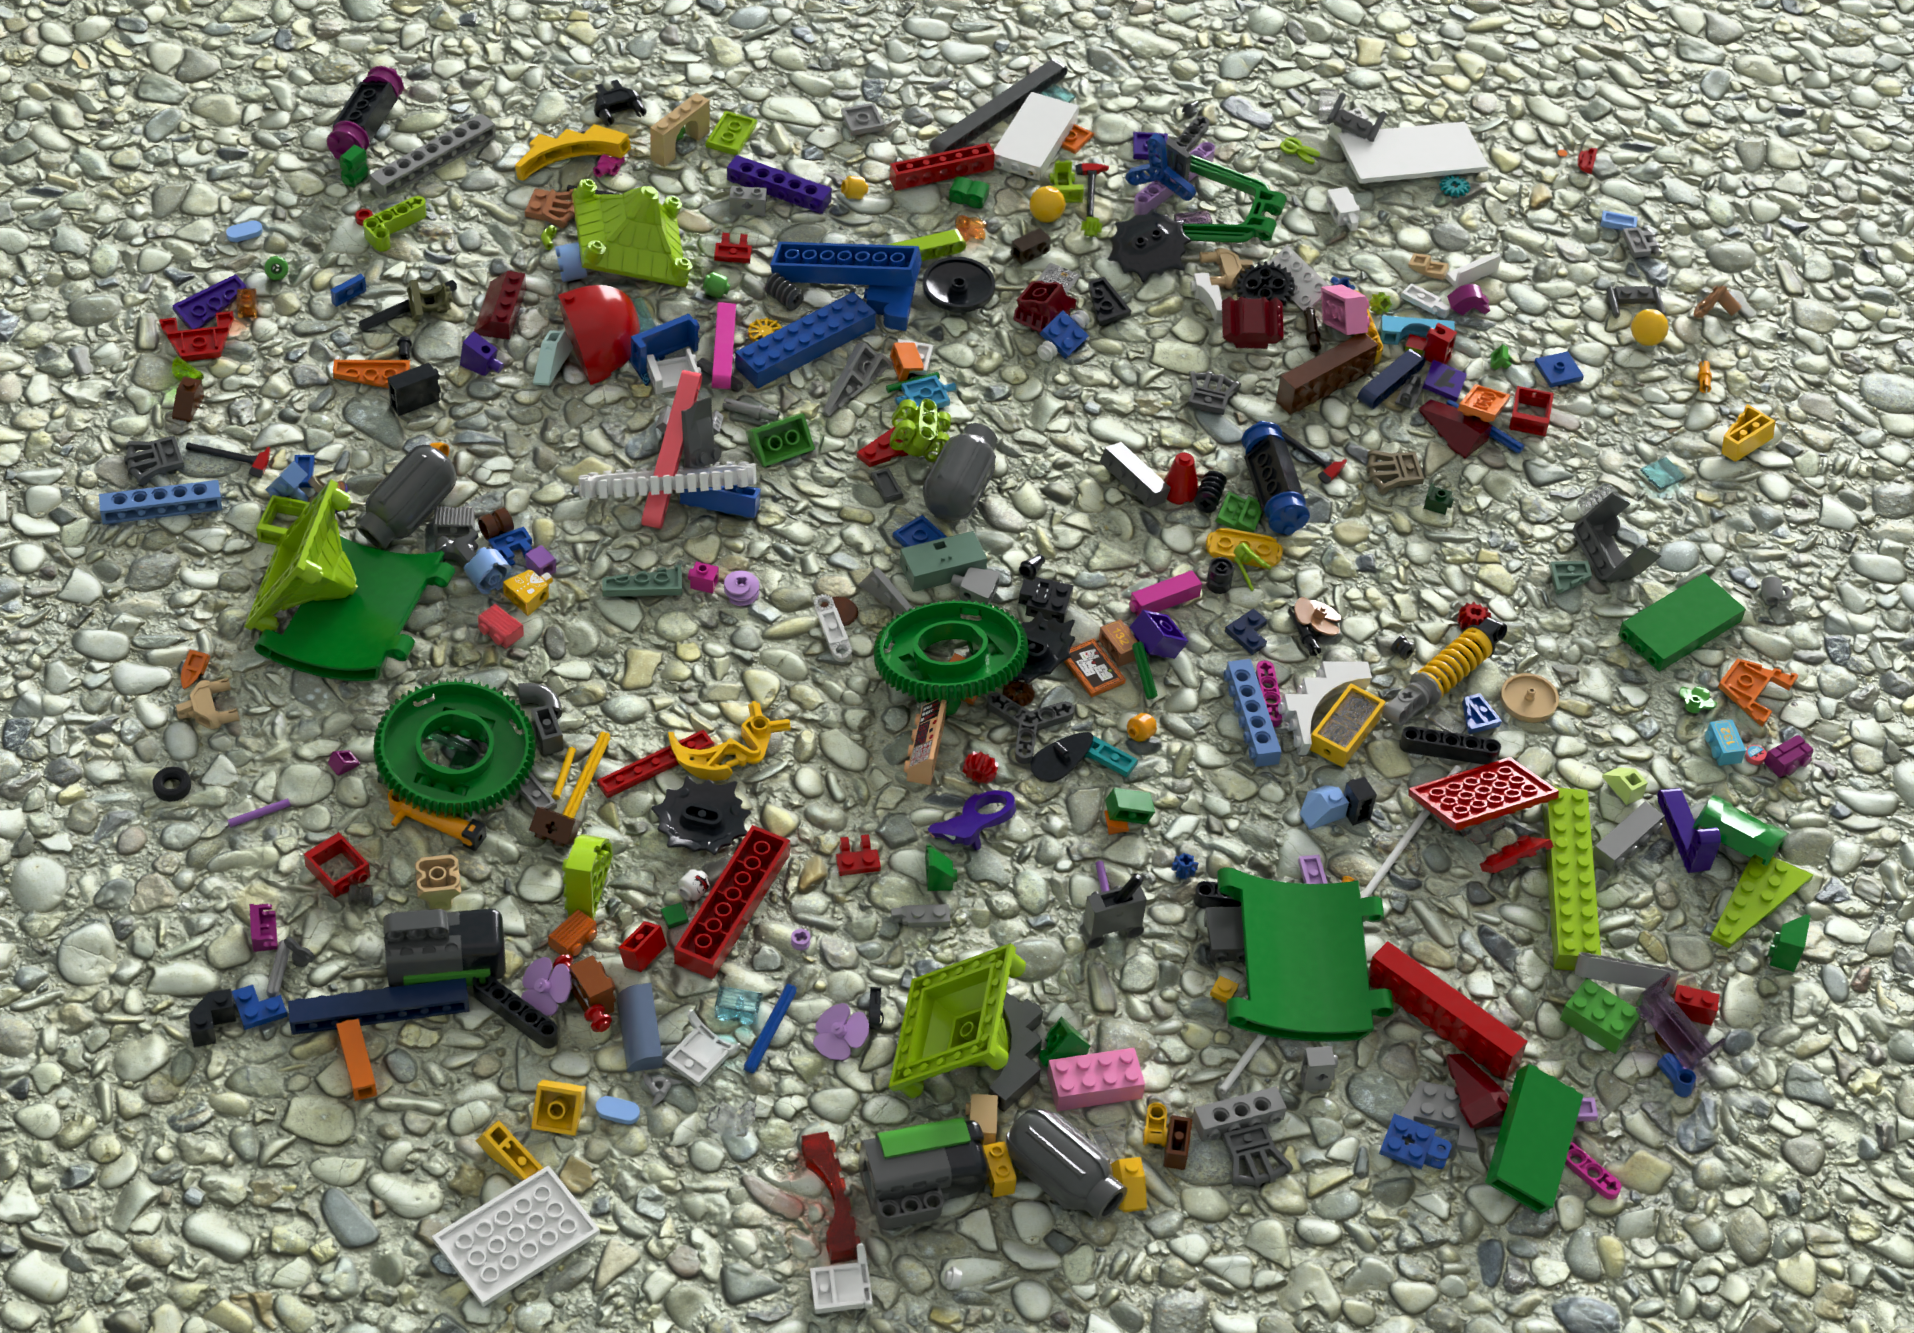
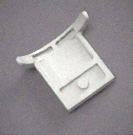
[665,1009,741,1087]
[810,1243,873,1314]

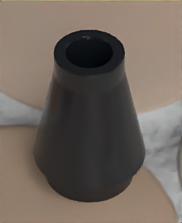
[1019,554,1045,579]

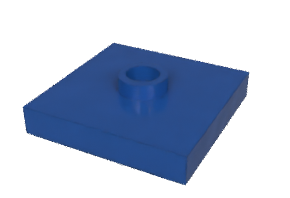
[1534,351,1584,388]

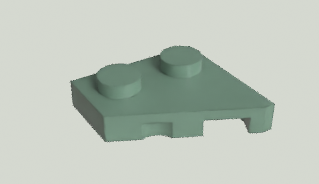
[1549,561,1592,595]

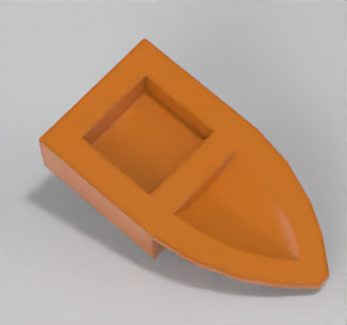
[181,650,211,689]

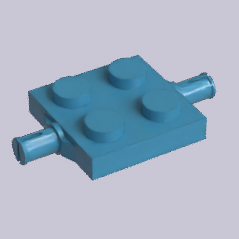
[895,375,957,409]

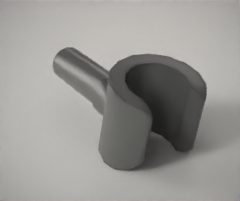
[1182,101,1199,115]

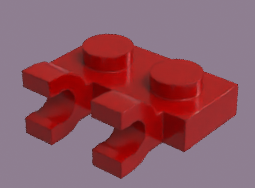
[714,232,752,264]
[836,834,881,876]

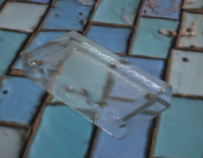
[1424,704,1467,734]

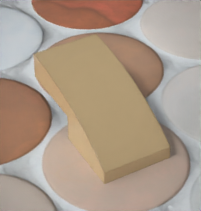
[1408,253,1449,280]

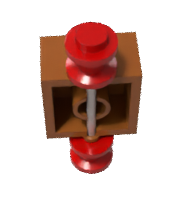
[553,955,616,1032]

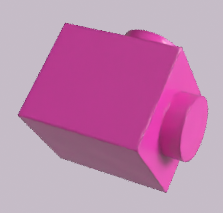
[688,561,719,594]

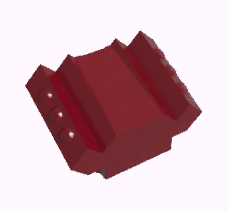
[1013,281,1077,333]
[1222,296,1284,349]

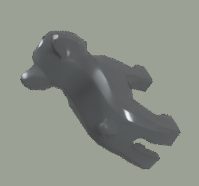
[434,529,492,568]

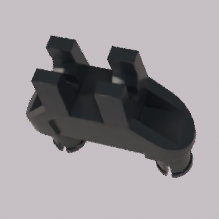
[594,80,647,126]

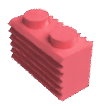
[478,604,524,649]

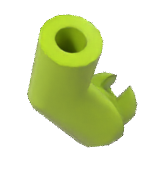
[541,225,557,250]

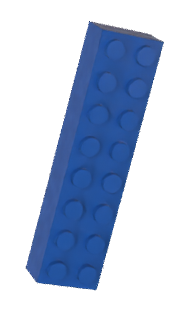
[770,241,922,287]
[735,292,876,389]

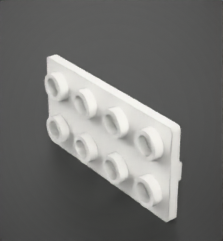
[1267,245,1330,313]

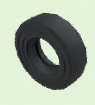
[153,766,191,802]

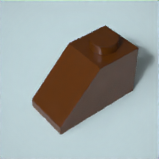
[172,377,204,422]

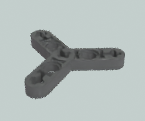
[987,693,1075,764]

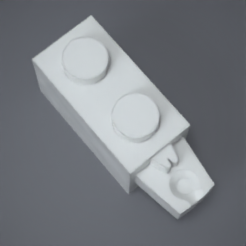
[1325,187,1360,231]

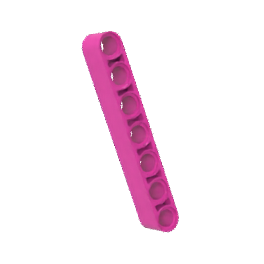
[711,302,736,390]

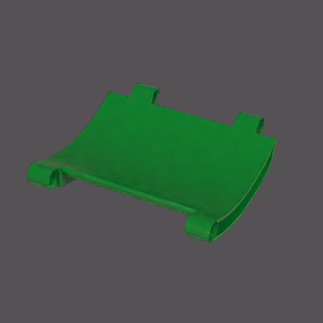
[254,536,455,681]
[1217,867,1394,1042]

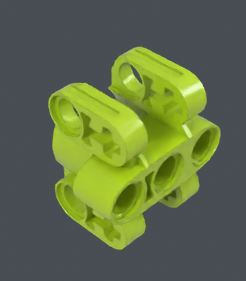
[890,399,951,462]

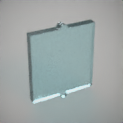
[1041,84,1075,103]
[1640,457,1686,490]

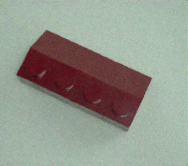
[474,271,526,340]

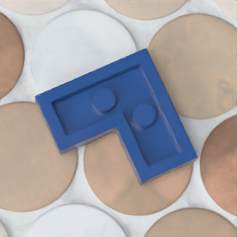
[232,985,288,1030]

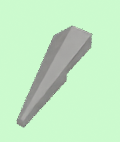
[821,342,893,416]

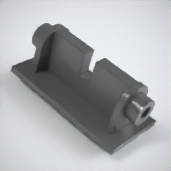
[1395,374,1423,409]

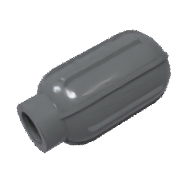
[923,423,998,521]
[355,444,457,550]
[1006,1108,1127,1222]

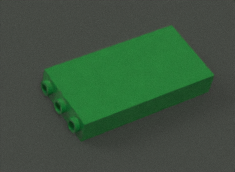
[1618,573,1746,672]
[1485,1064,1583,1214]

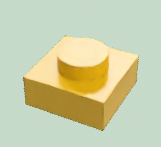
[1210,976,1239,1003]

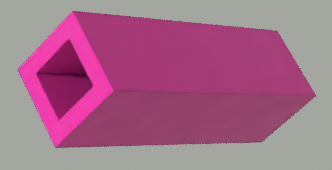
[1129,570,1202,616]

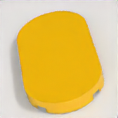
[1206,528,1283,568]

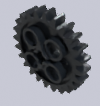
[1236,261,1295,306]

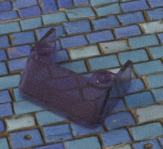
[1636,973,1726,1070]

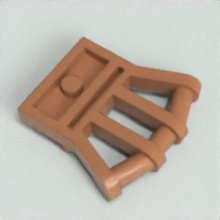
[525,188,575,228]

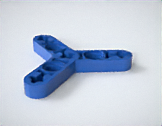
[1125,133,1196,201]

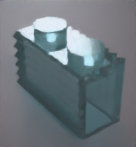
[715,986,763,1025]

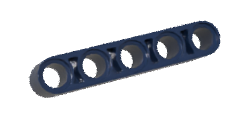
[1357,349,1426,409]

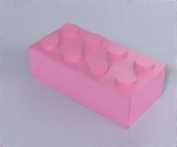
[1321,284,1370,335]
[1047,1047,1145,1112]

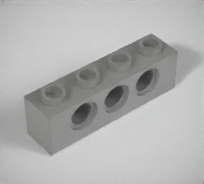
[1192,1086,1286,1141]

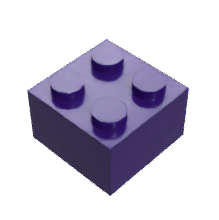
[1130,610,1189,659]

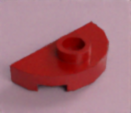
[1577,148,1598,175]

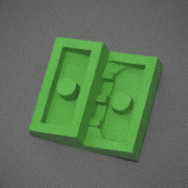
[1215,491,1262,533]

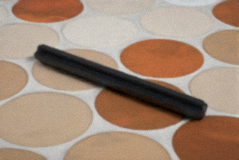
[358,280,457,331]

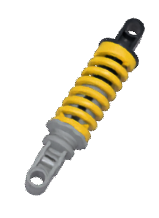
[1382,617,1507,726]

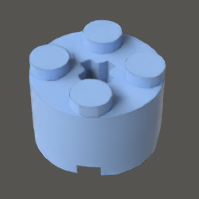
[555,242,588,282]
[464,547,512,594]

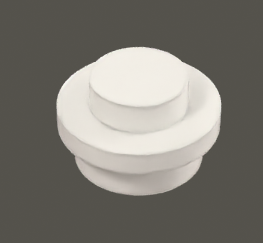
[944,1266,962,1290]

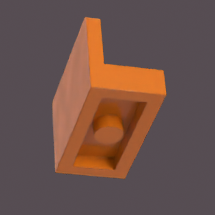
[890,342,924,382]

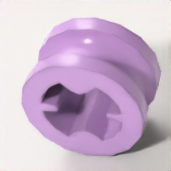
[791,929,811,951]

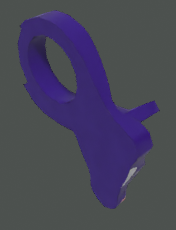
[928,790,1016,851]

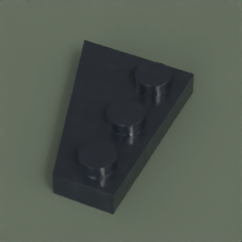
[1088,277,1131,327]

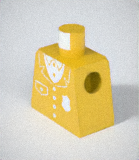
[503,570,553,616]

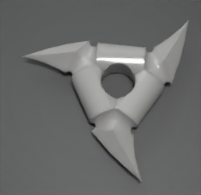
[642,1071,684,1107]

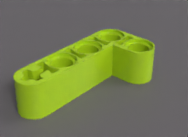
[363,196,427,252]

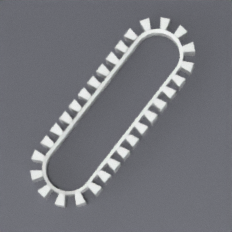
[578,461,757,499]

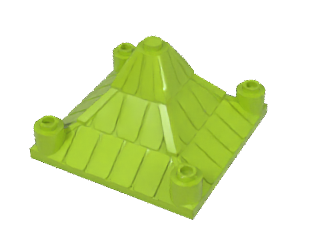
[572,179,692,287]
[244,479,358,632]
[888,943,1026,1099]

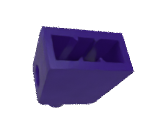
[460,331,504,376]

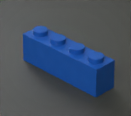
[680,474,761,518]

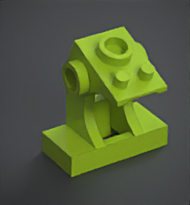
[1049,160,1084,203]

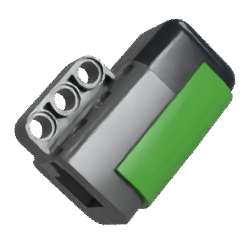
[383,908,506,987]

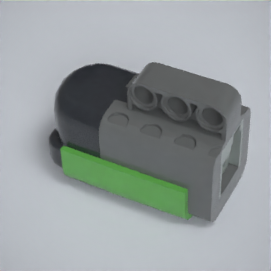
[858,1117,990,1229]

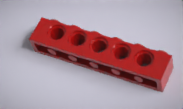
[889,143,995,191]

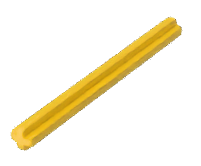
[562,731,610,818]

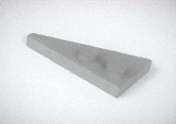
[859,566,914,615]

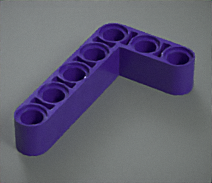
[1657,788,1721,873]

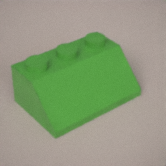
[745,413,815,467]

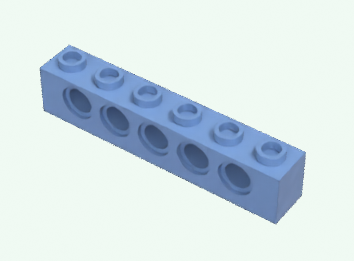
[99,480,222,525]
[1223,659,1282,767]

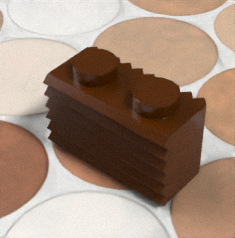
[1163,1115,1193,1170]

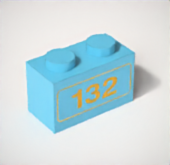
[1705,719,1746,766]

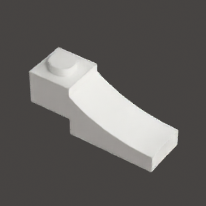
[1190,273,1222,324]

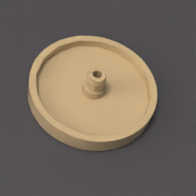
[1500,673,1559,723]

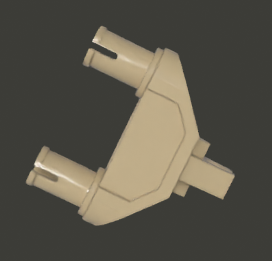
[1199,248,1254,289]
[176,678,240,730]

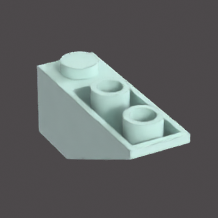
[533,330,574,385]

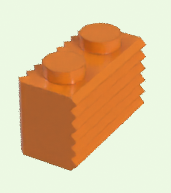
[548,909,597,957]

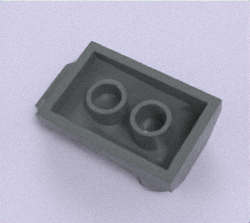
[681,397,722,468]

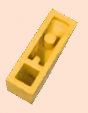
[475,1120,543,1181]

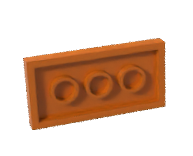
[1458,384,1510,422]

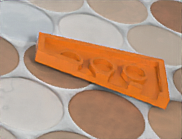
[333,360,411,389]

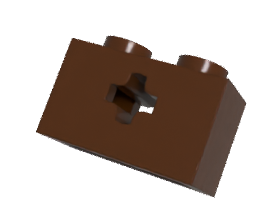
[529,807,582,847]

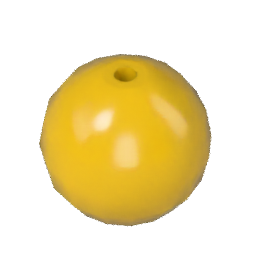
[1029,186,1066,223]
[1631,309,1669,346]

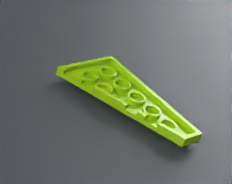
[1710,854,1814,948]

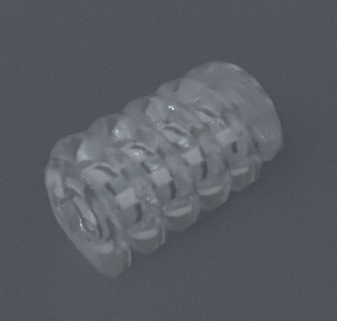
[1577,483,1619,517]

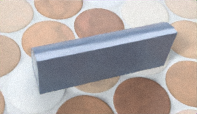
[617,983,663,1072]

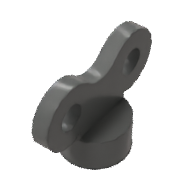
[284,937,315,967]

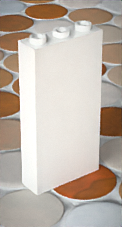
[993,92,1079,181]

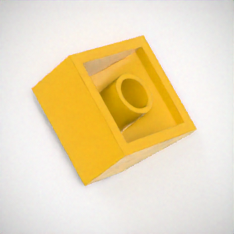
[531,1079,586,1136]

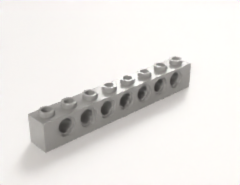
[370,113,496,199]

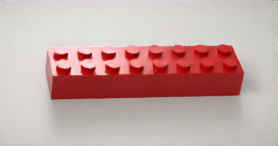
[674,825,790,980]
[1368,941,1528,1081]

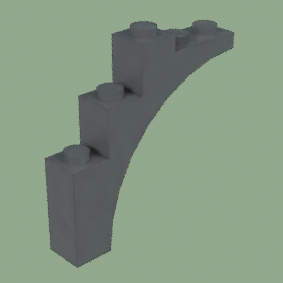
[988,992,1043,1112]

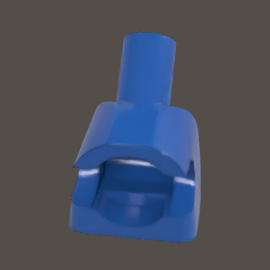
[1330,276,1356,290]

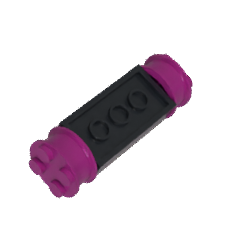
[326,66,404,160]

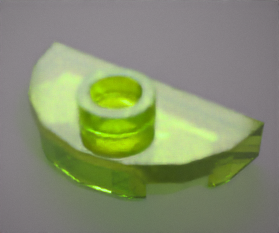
[171,356,204,381]

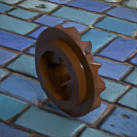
[1002,680,1035,706]

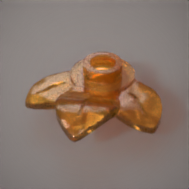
[955,215,987,242]

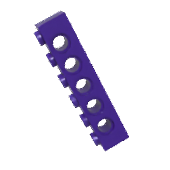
[727,155,832,214]

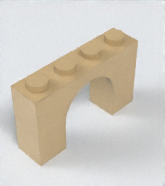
[650,93,710,167]

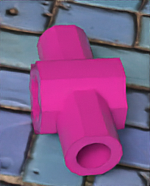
[593,154,625,177]

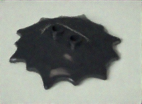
[1108,209,1191,283]
[1011,612,1075,684]
[651,776,751,855]

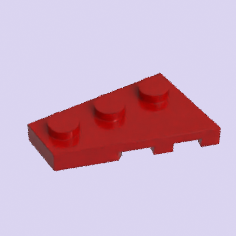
[857,427,908,467]
[1480,835,1554,873]

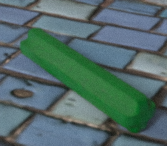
[1132,642,1158,700]

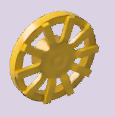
[748,318,782,342]

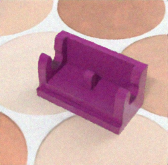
[249,904,278,952]

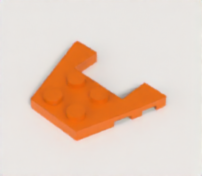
[1718,658,1799,727]

